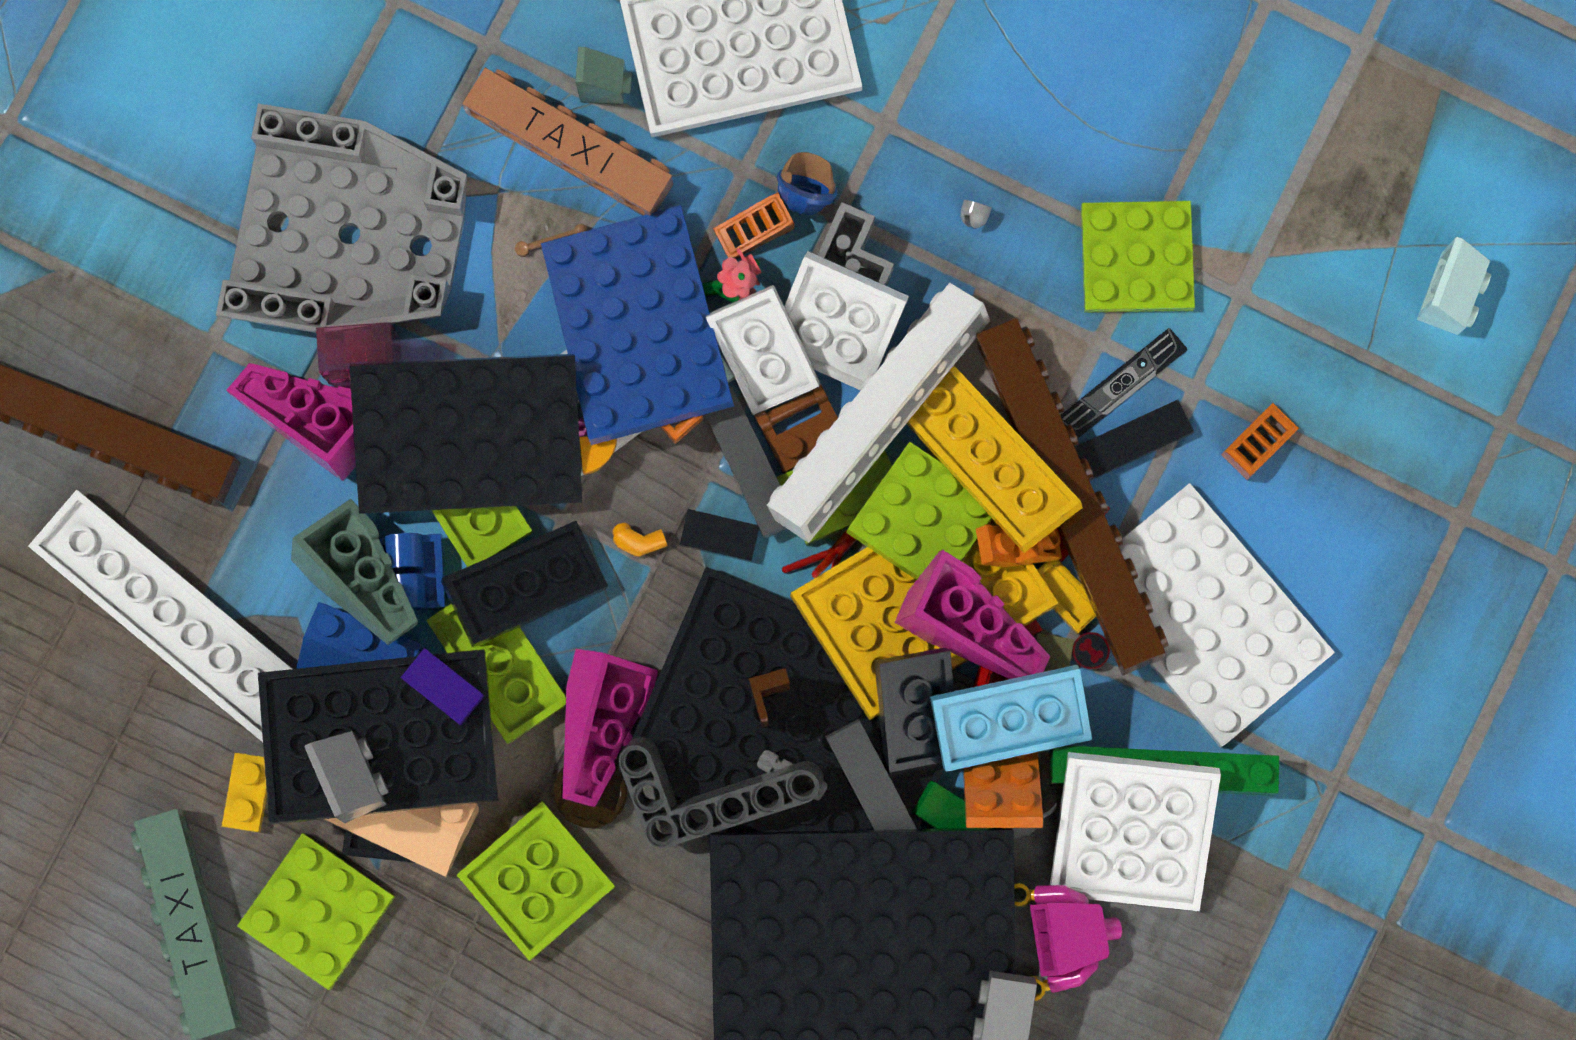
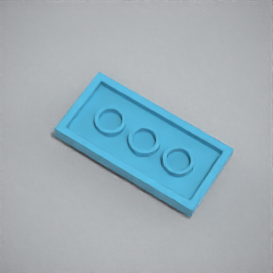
[930,665,1092,772]

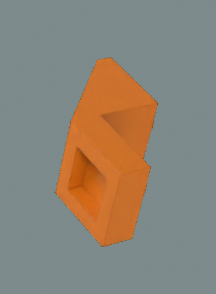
[976,525,1062,568]

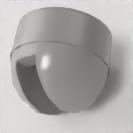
[960,200,991,228]

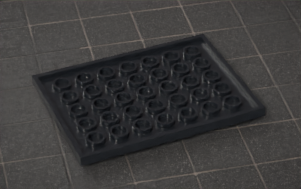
[618,567,975,832]
[710,828,1015,1040]

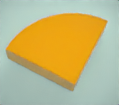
[579,436,617,475]

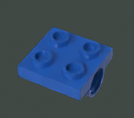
[379,533,447,611]

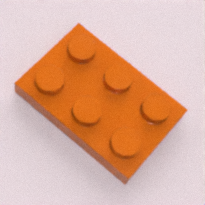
[963,752,1043,828]

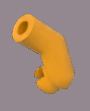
[612,523,668,557]

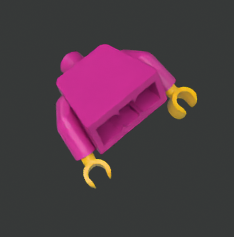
[1014,883,1122,1001]

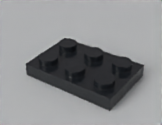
[874,647,954,772]

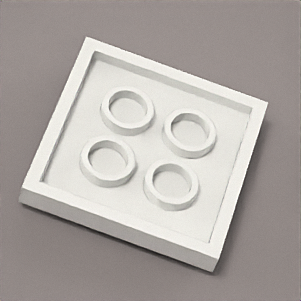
[784,251,909,390]

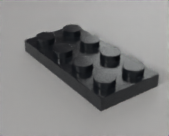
[441,521,608,648]

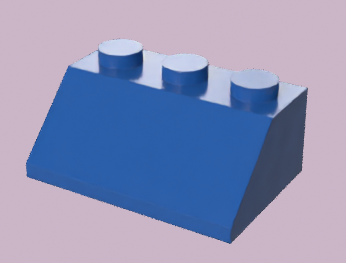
[296,602,427,669]

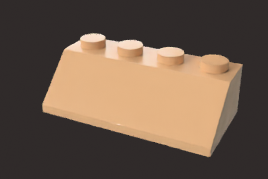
[324,803,479,877]

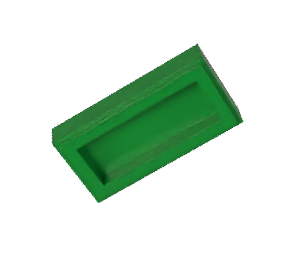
[912,781,966,829]

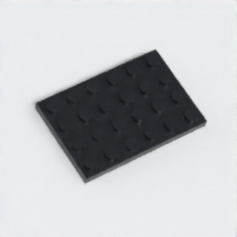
[349,354,582,514]
[258,649,499,825]

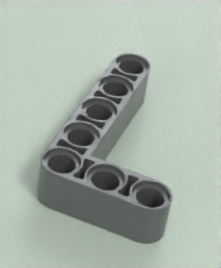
[619,737,824,848]

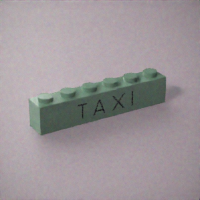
[131,809,243,1040]

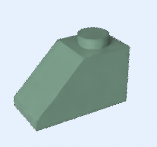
[575,46,632,105]

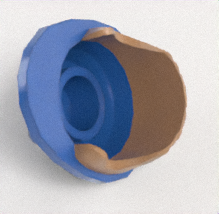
[776,152,838,215]

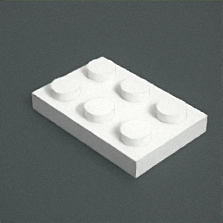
[706,285,820,415]

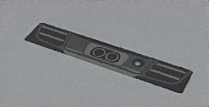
[1060,328,1187,439]

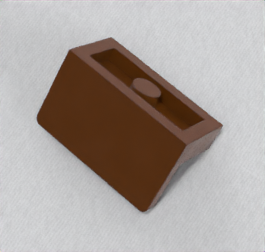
[749,668,790,728]

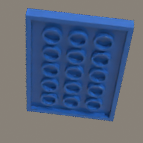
[541,205,734,445]

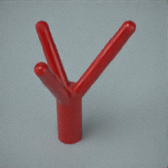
[782,530,857,578]

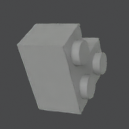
[818,202,894,286]

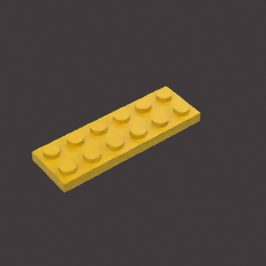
[906,366,1083,553]

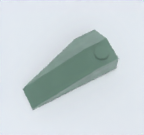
[291,499,418,645]

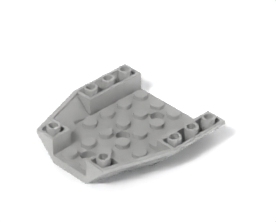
[216,103,467,334]

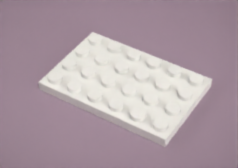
[620,0,863,138]
[1076,483,1335,748]

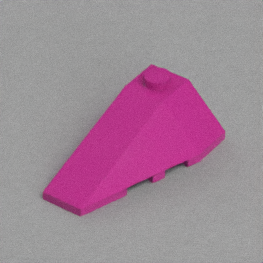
[226,363,356,481]

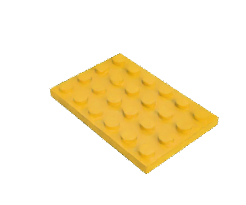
[790,519,1059,720]

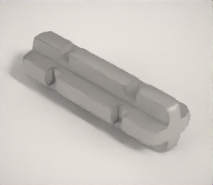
[757,750,827,800]

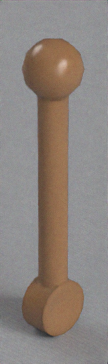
[515,224,588,257]

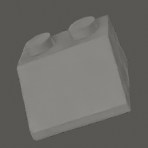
[304,731,389,823]

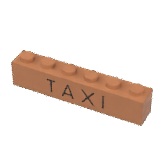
[462,68,673,216]

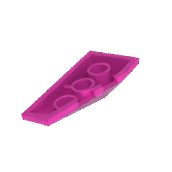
[895,550,1050,679]
[562,649,658,807]

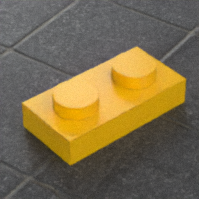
[222,753,267,833]

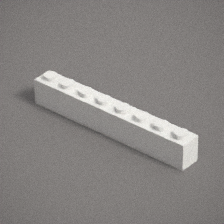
[767,283,990,543]

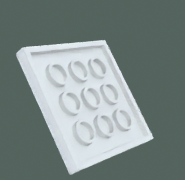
[1050,752,1221,911]

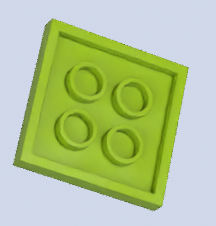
[1081,201,1195,313]
[846,441,992,580]
[457,801,616,961]
[237,833,395,990]

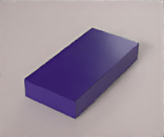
[400,648,484,726]

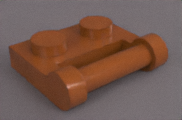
[754,384,838,474]

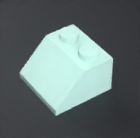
[1417,237,1491,335]

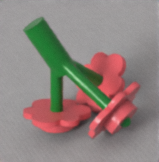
[702,248,762,302]

